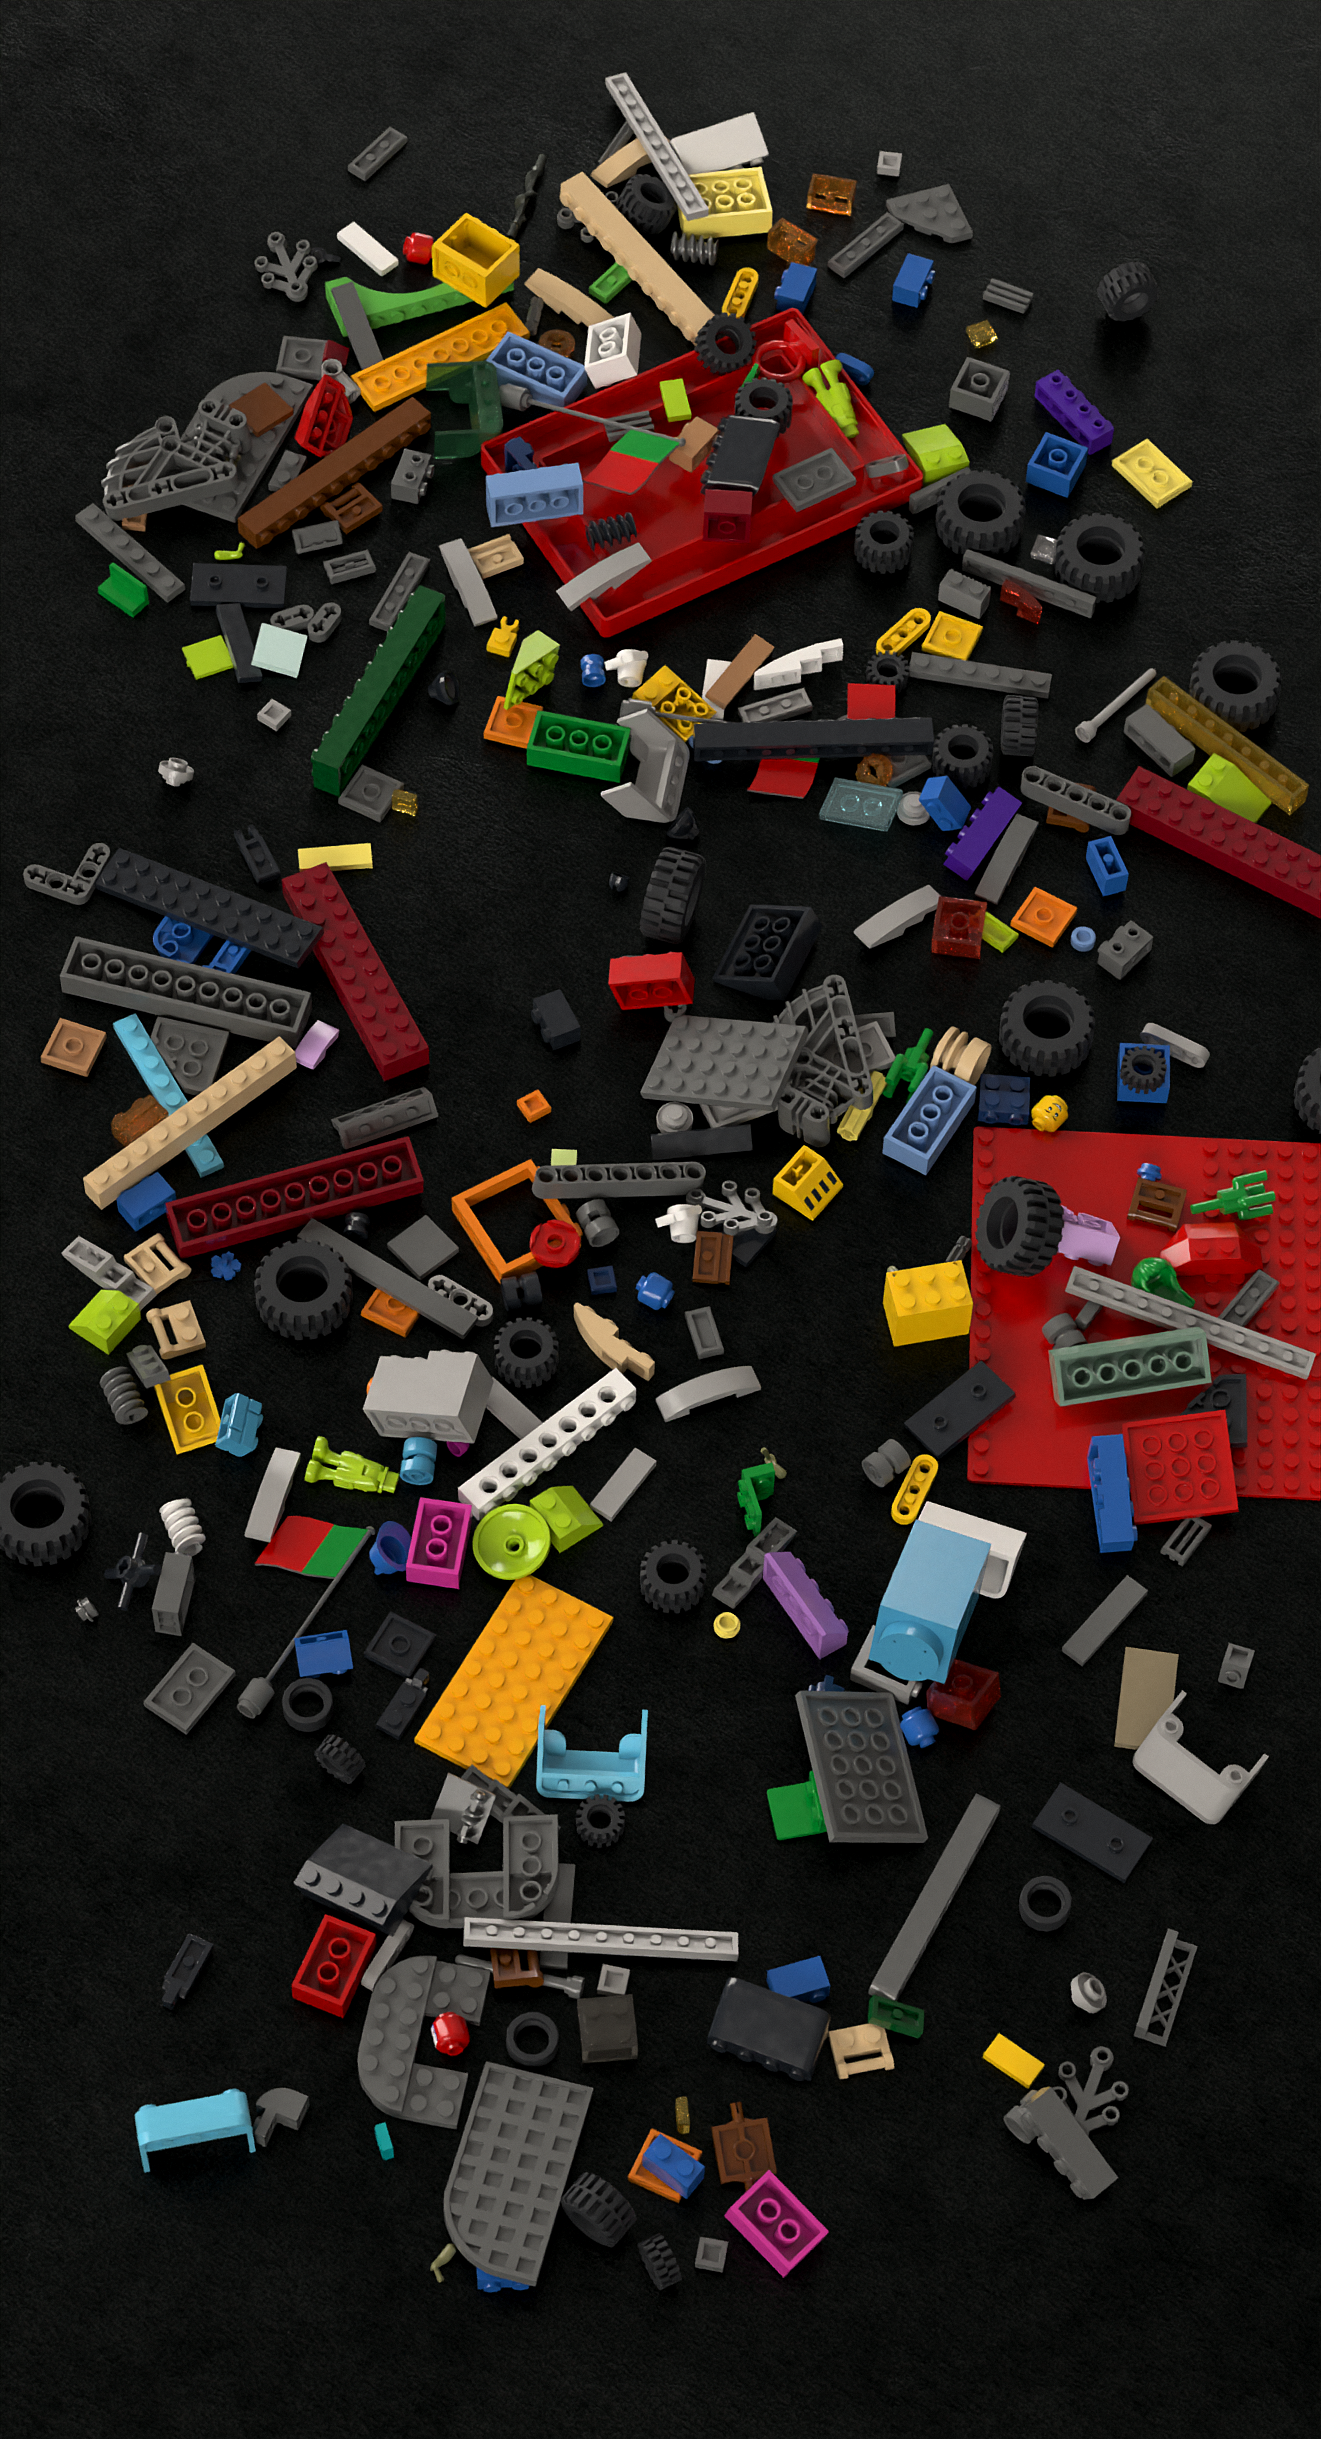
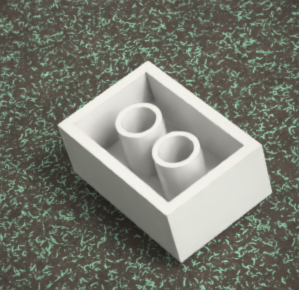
[584,313,641,388]

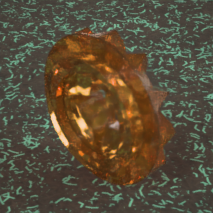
[539,330,575,357]
[855,753,893,791]

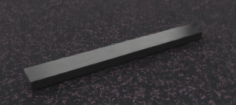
[297,1218,478,1340]

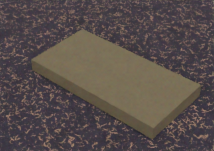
[1114,1647,1178,1750]

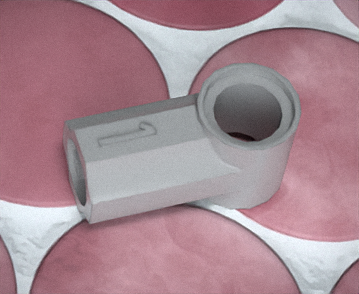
[322,359,361,404]

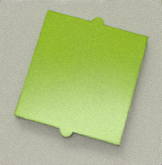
[182,635,233,680]

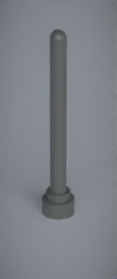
[455,1955,585,1999]

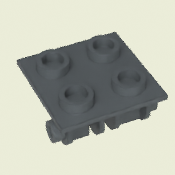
[431,1773,497,1844]

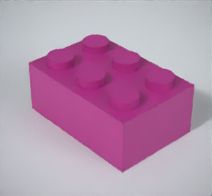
[406,1497,472,1589]
[725,2170,829,2277]

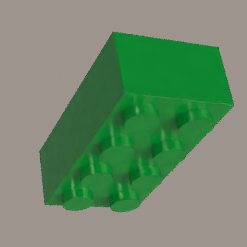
[527,710,631,783]

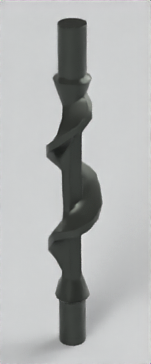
[506,154,547,240]

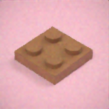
[41,1018,107,1077]

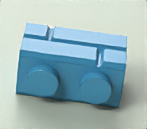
[216,1393,263,1457]

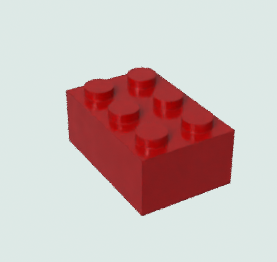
[609,952,695,1010]
[291,1914,377,2018]

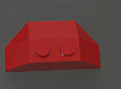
[295,374,353,457]
[1159,1222,1263,1276]

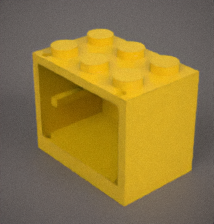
[432,213,520,308]
[883,1260,973,1347]

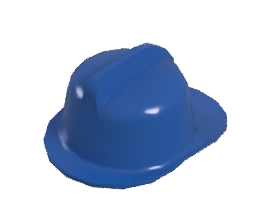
[369,1521,412,1575]

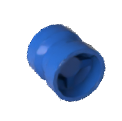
[581,654,605,687]

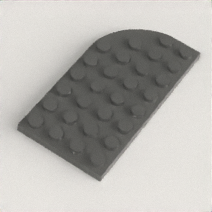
[170,372,313,523]
[444,2062,593,2287]

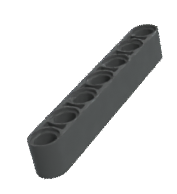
[532,1162,706,1199]

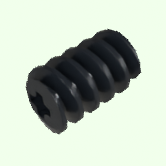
[585,512,637,551]

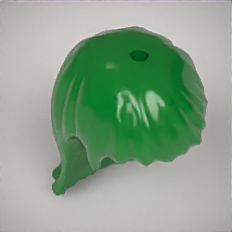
[1131,1257,1195,1328]

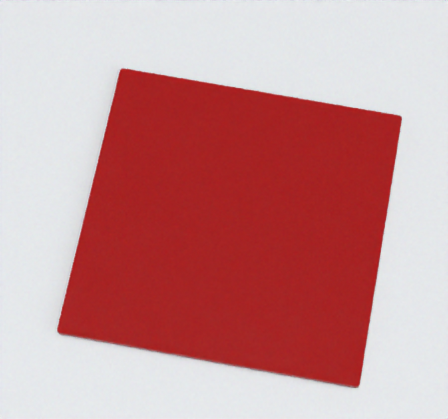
[967,1127,1321,1501]

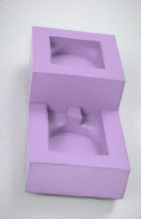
[295,1020,339,1069]

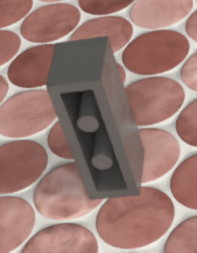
[1124,704,1195,777]

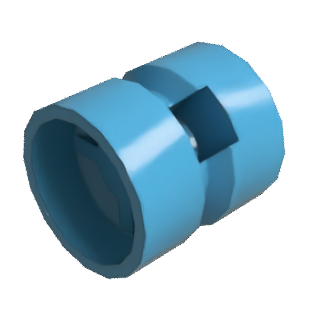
[400,1437,438,1485]

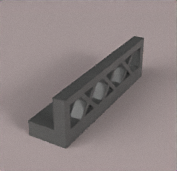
[331,1087,438,1150]
[1134,1929,1197,2046]

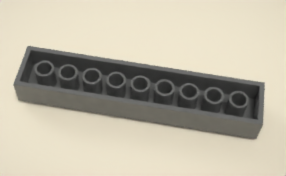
[60,936,312,1048]

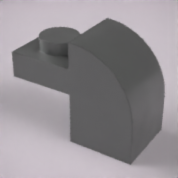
[252,2088,309,2147]

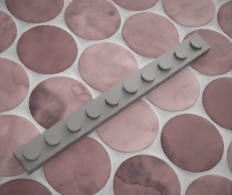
[605,73,709,221]
[1065,1266,1316,1380]
[463,1917,738,1961]

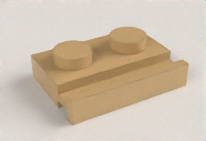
[468,534,524,579]

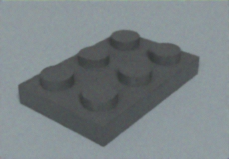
[772,448,856,513]
[144,1643,236,1735]

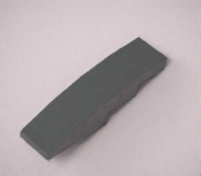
[975,814,1039,905]
[712,1517,797,1610]
[461,1765,561,1831]

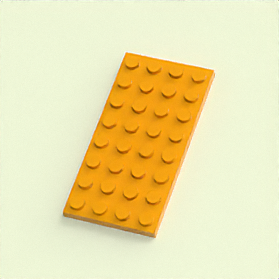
[415,1575,613,1789]

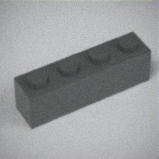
[1017,2087,1118,2199]

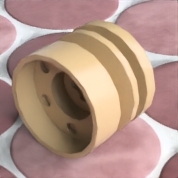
[930,1026,992,1086]

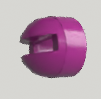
[447,1441,470,1457]

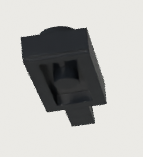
[376,1668,430,1740]
[162,1933,214,2010]

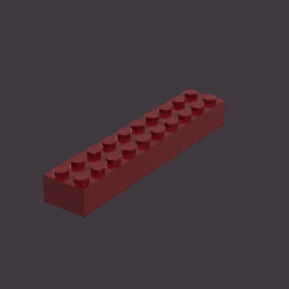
[1116,766,1321,918]
[282,862,429,1081]
[165,1136,424,1260]

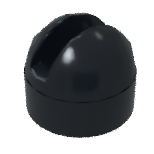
[609,872,630,892]

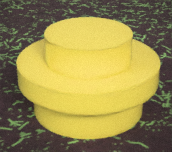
[714,1612,740,1638]

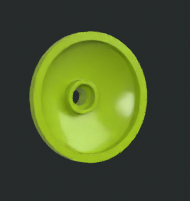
[473,1504,551,1580]

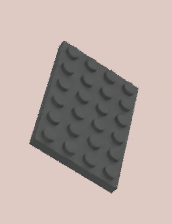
[640,1015,809,1111]
[795,1691,928,1843]

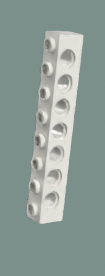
[458,1368,636,1521]

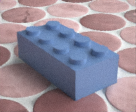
[485,332,587,411]
[486,463,583,527]
[883,1065,977,1175]

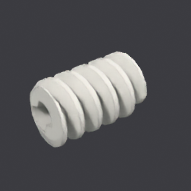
[159,1499,205,1556]

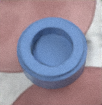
[1071,927,1096,952]

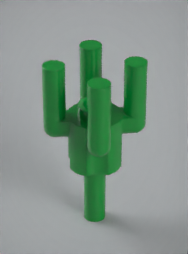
[883,1028,933,1104]
[1190,1170,1276,1220]

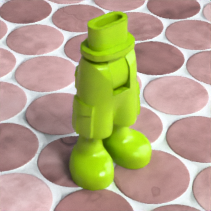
[802,360,859,440]
[305,1436,399,1493]

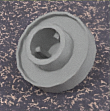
[158,758,194,786]
[896,792,930,825]
[656,1102,693,1133]
[1071,1972,1107,2013]

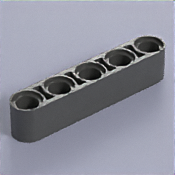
[1020,766,1131,835]

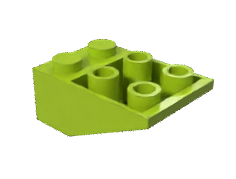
[503,630,560,710]

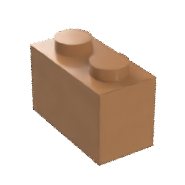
[669,416,719,473]

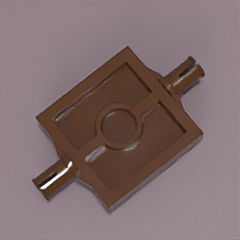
[711,2102,777,2192]

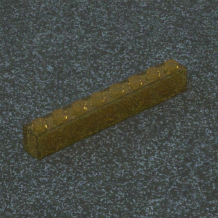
[1146,676,1309,815]

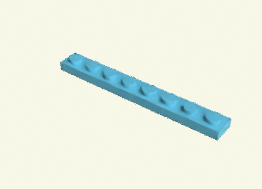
[113,1013,224,1178]

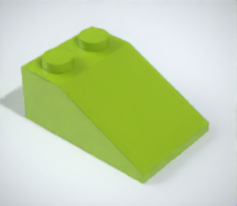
[902,424,969,488]
[1187,753,1272,823]

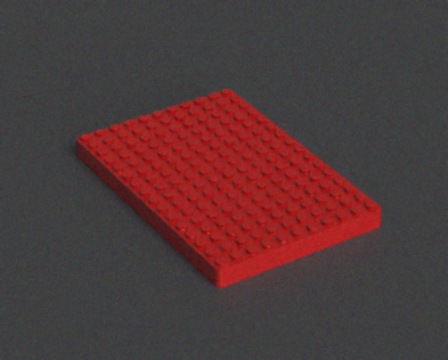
[481,308,923,638]

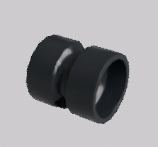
[500,1272,542,1311]

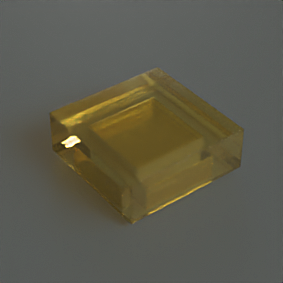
[966,320,997,348]
[392,789,418,816]
[675,2097,690,2134]

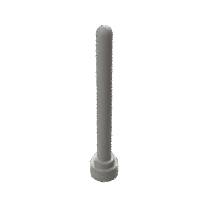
[1075,668,1156,743]

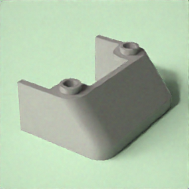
[601,709,690,823]
[1133,1691,1268,1824]

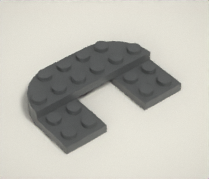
[395,1815,560,1928]
[358,1956,491,2129]

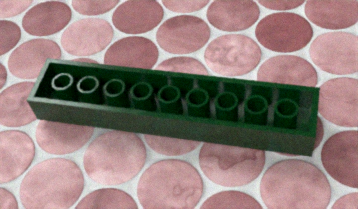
[310,585,446,797]

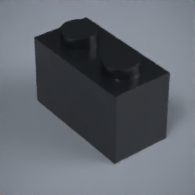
[531,989,581,1050]

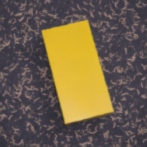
[983,2033,1045,2089]

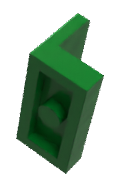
[98,563,149,617]

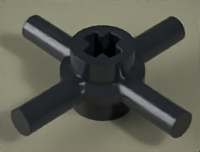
[104,1533,162,1611]

